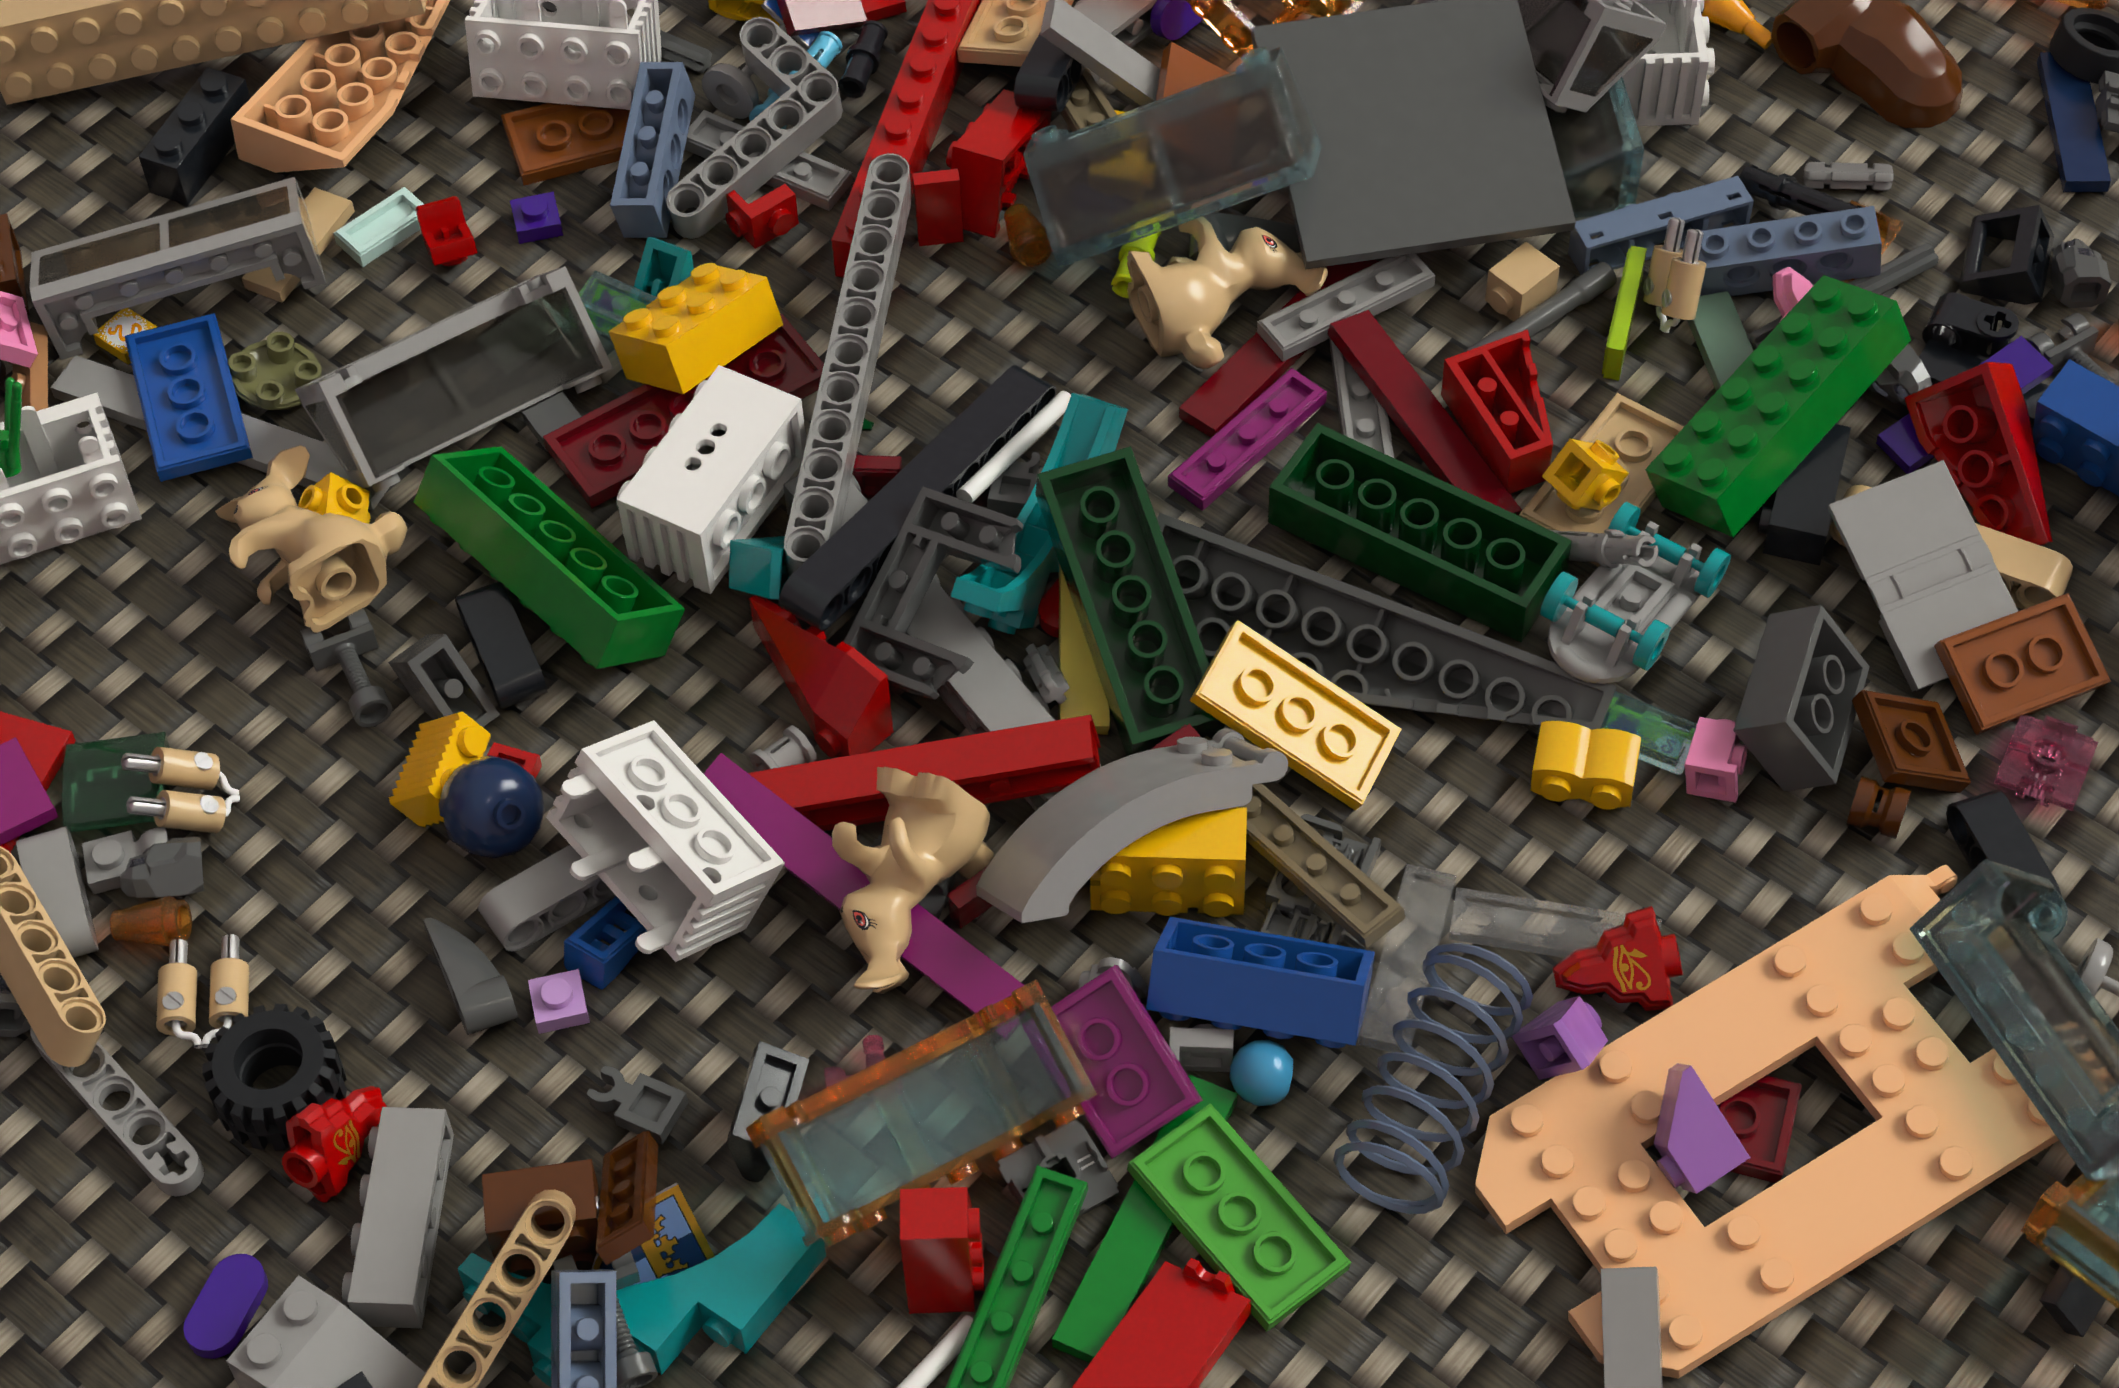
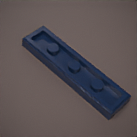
[2037,52,2111,192]

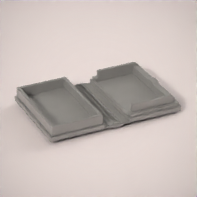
[1827,460,2018,692]

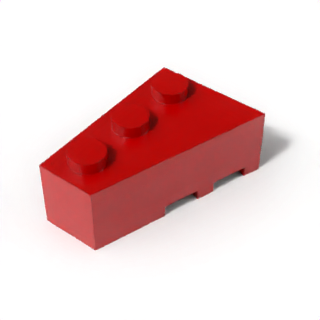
[946,89,1052,238]

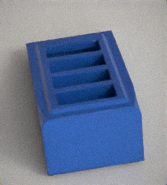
[564,896,647,990]

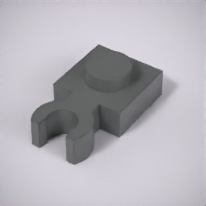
[987,452,1040,517]
[587,1066,688,1145]

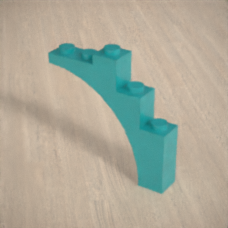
[951,393,1128,634]
[457,1203,827,1387]

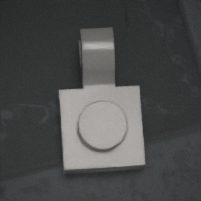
[82,827,168,895]

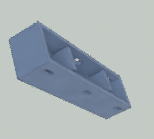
[1568,176,1754,275]

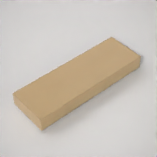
[242,187,355,303]

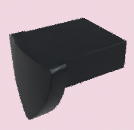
[2039,1245,2117,1337]

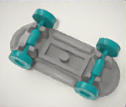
[1540,502,1731,684]

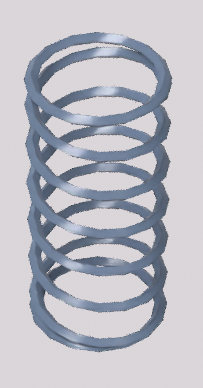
[1333,943,1533,1214]

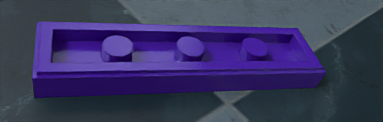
[1876,335,2054,474]

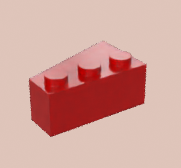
[1441,329,1553,494]
[900,1187,985,1314]

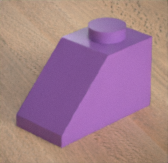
[1512,996,1608,1080]
[1654,1063,1750,1194]

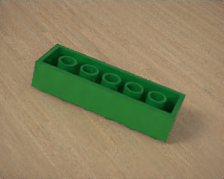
[1645,275,1911,537]
[414,446,685,669]

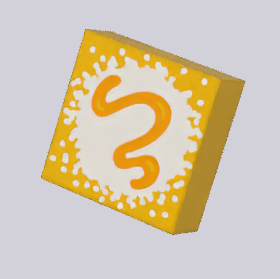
[93,308,157,365]

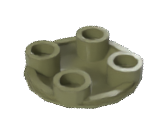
[229,332,322,410]

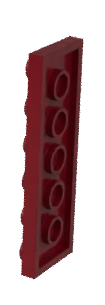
[543,314,824,508]

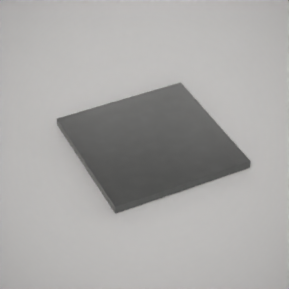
[1251,0,1576,270]

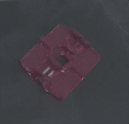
[1994,715,2098,811]

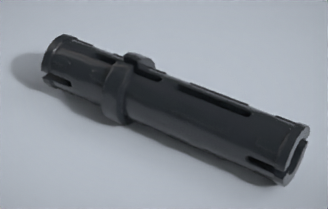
[1739,165,1862,216]

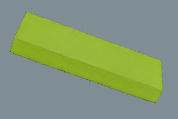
[1602,245,1647,380]

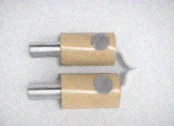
[1643,217,1707,333]
[121,747,240,833]
[156,934,249,1049]

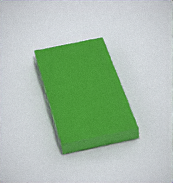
[1127,1103,1351,1331]

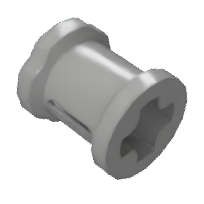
[750,725,817,771]

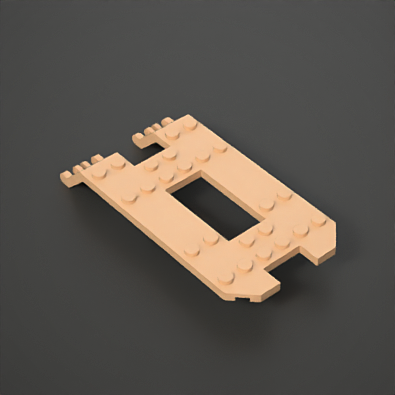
[1475,865,2119,1379]

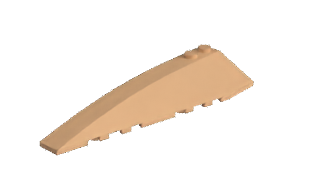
[230,0,450,173]

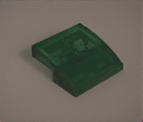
[62,732,170,832]

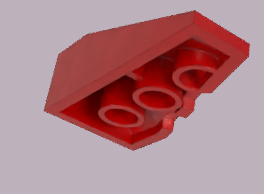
[1904,362,2053,546]

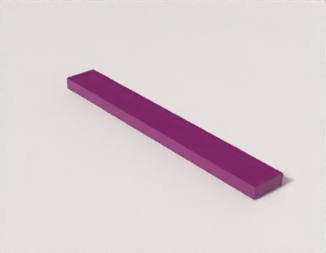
[703,753,1041,1041]

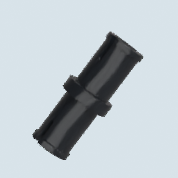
[838,20,888,99]

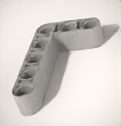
[666,17,843,239]

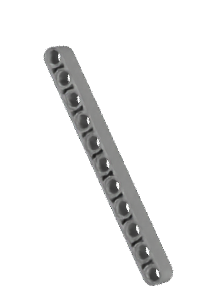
[784,153,912,577]

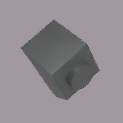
[388,634,500,727]

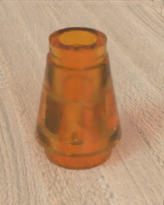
[1004,204,1053,267]
[110,896,192,946]

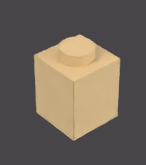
[1485,242,1560,321]

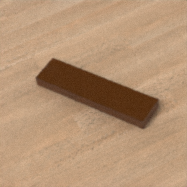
[596,1131,658,1265]

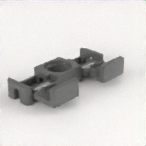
[1259,814,1381,946]

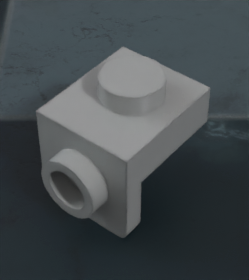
[1169,1024,1234,1072]

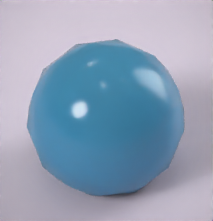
[1229,1040,1293,1106]

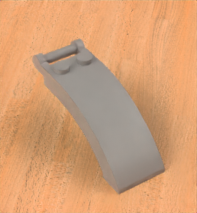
[976,728,1288,923]

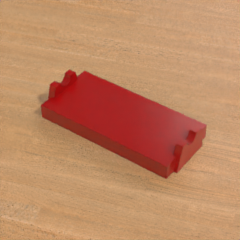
[1072,1258,1251,1388]

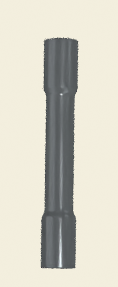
[1464,262,1617,352]

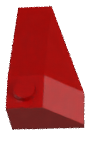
[749,595,894,757]

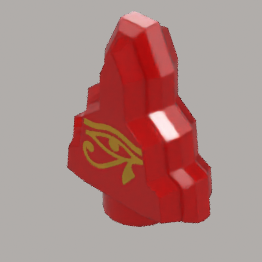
[1553,906,1683,1011]
[282,1086,387,1202]

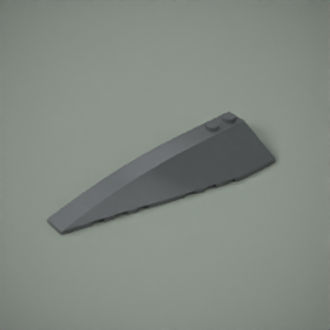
[1157,512,1617,730]

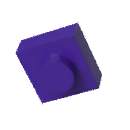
[510,191,563,244]

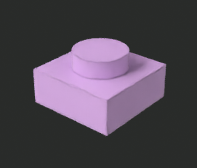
[528,969,590,1034]

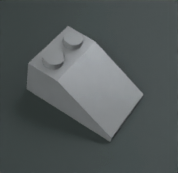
[226,1275,425,1388]

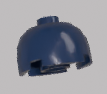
[439,755,545,858]

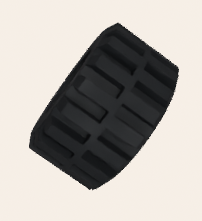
[202,1004,347,1151]

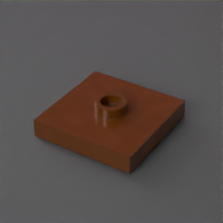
[1852,690,1971,793]

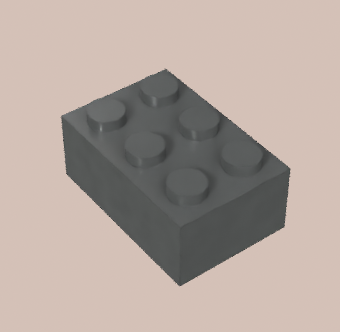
[1733,605,1870,792]

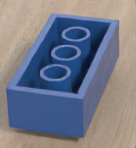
[2032,359,2119,496]
[1146,917,1375,1048]

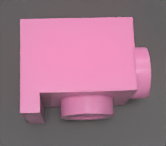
[1685,717,1747,803]

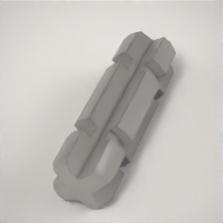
[1803,162,1893,191]
[1023,643,1070,704]

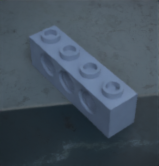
[610,62,696,238]
[1698,206,1882,296]
[551,1269,617,1388]

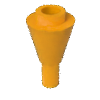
[1702,0,1773,50]

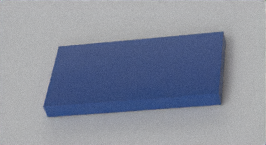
[125,313,253,482]

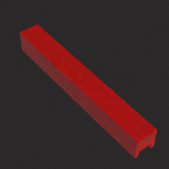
[748,714,1101,831]

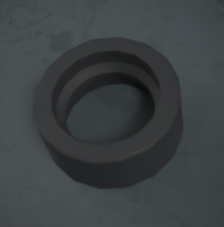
[2050,7,2119,84]

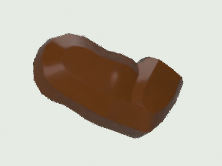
[1771,0,1963,128]

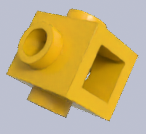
[1542,438,1629,511]
[298,472,371,524]

